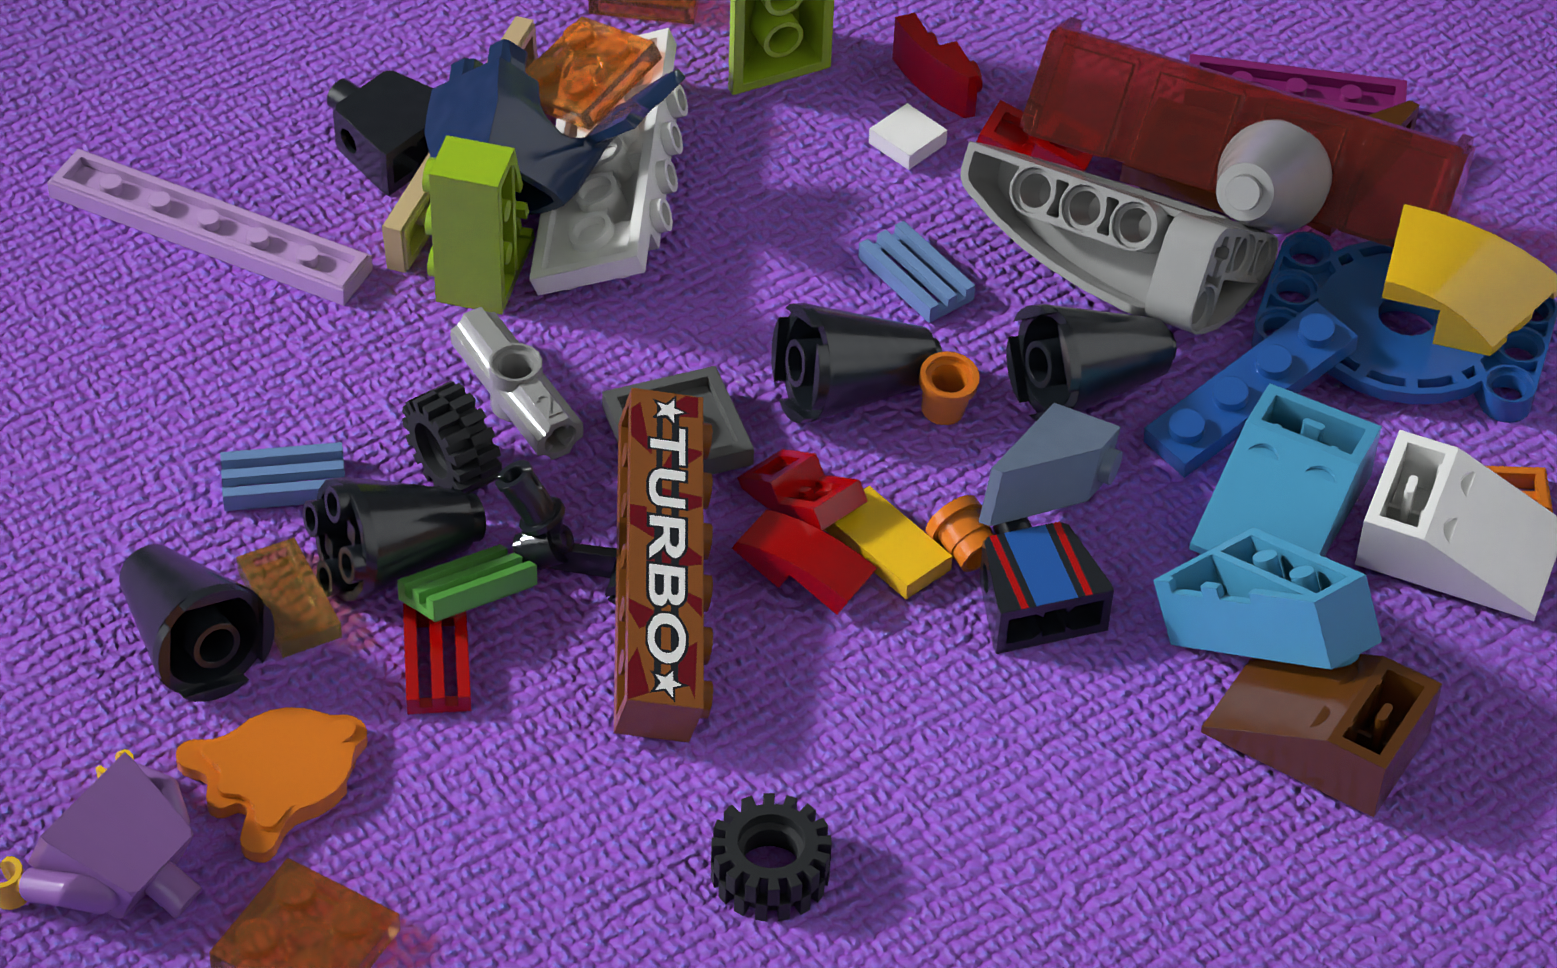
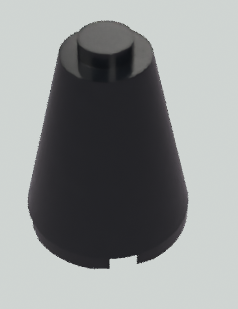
[771,303,942,423]
[1006,304,1177,421]
[119,544,275,702]

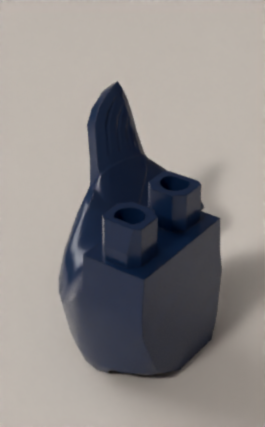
[424,39,686,215]

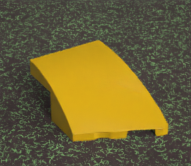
[1382,204,1557,356]

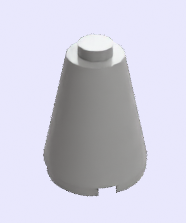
[1216,119,1332,234]

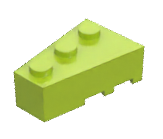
[422,135,535,315]

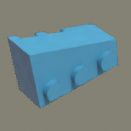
[1153,527,1382,670]

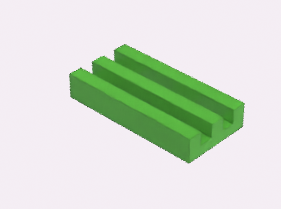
[397,544,537,622]

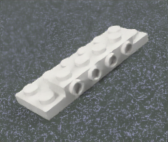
[529,28,688,296]

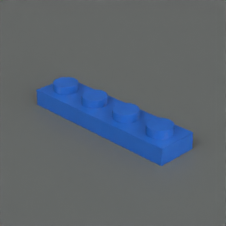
[1143,301,1358,478]

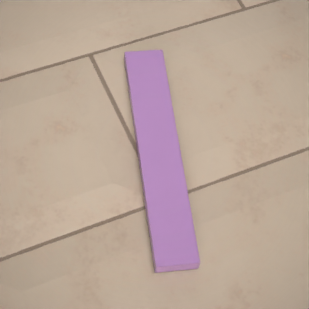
[47,149,373,306]

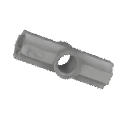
[450,307,583,460]

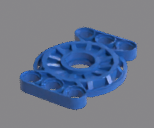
[1251,231,1557,423]

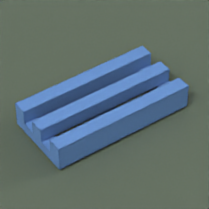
[858,221,975,323]
[220,442,345,511]

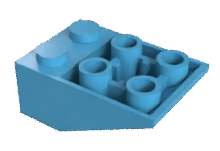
[1189,383,1382,557]

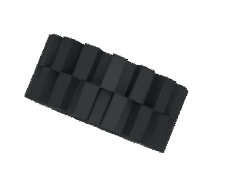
[402,381,502,494]
[711,793,832,921]

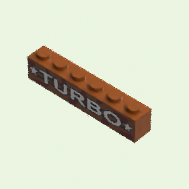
[614,387,713,743]

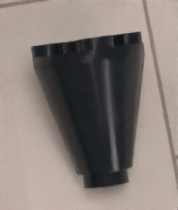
[303,477,486,601]

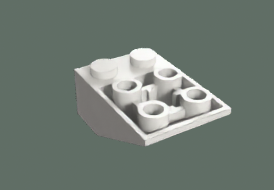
[1355,430,1557,621]

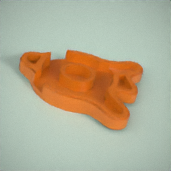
[176,707,368,863]

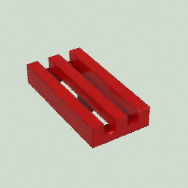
[403,603,472,715]

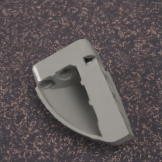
[960,141,1278,335]

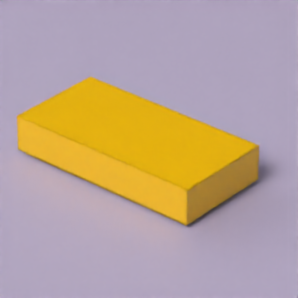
[824,486,952,600]

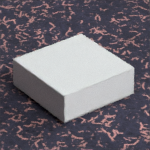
[869,103,947,170]

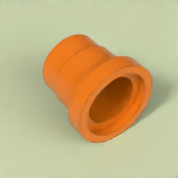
[919,351,980,425]
[925,495,994,572]

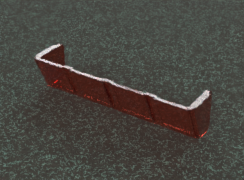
[1020,17,1476,248]

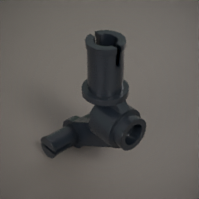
[495,460,616,605]

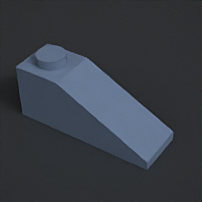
[979,403,1123,526]

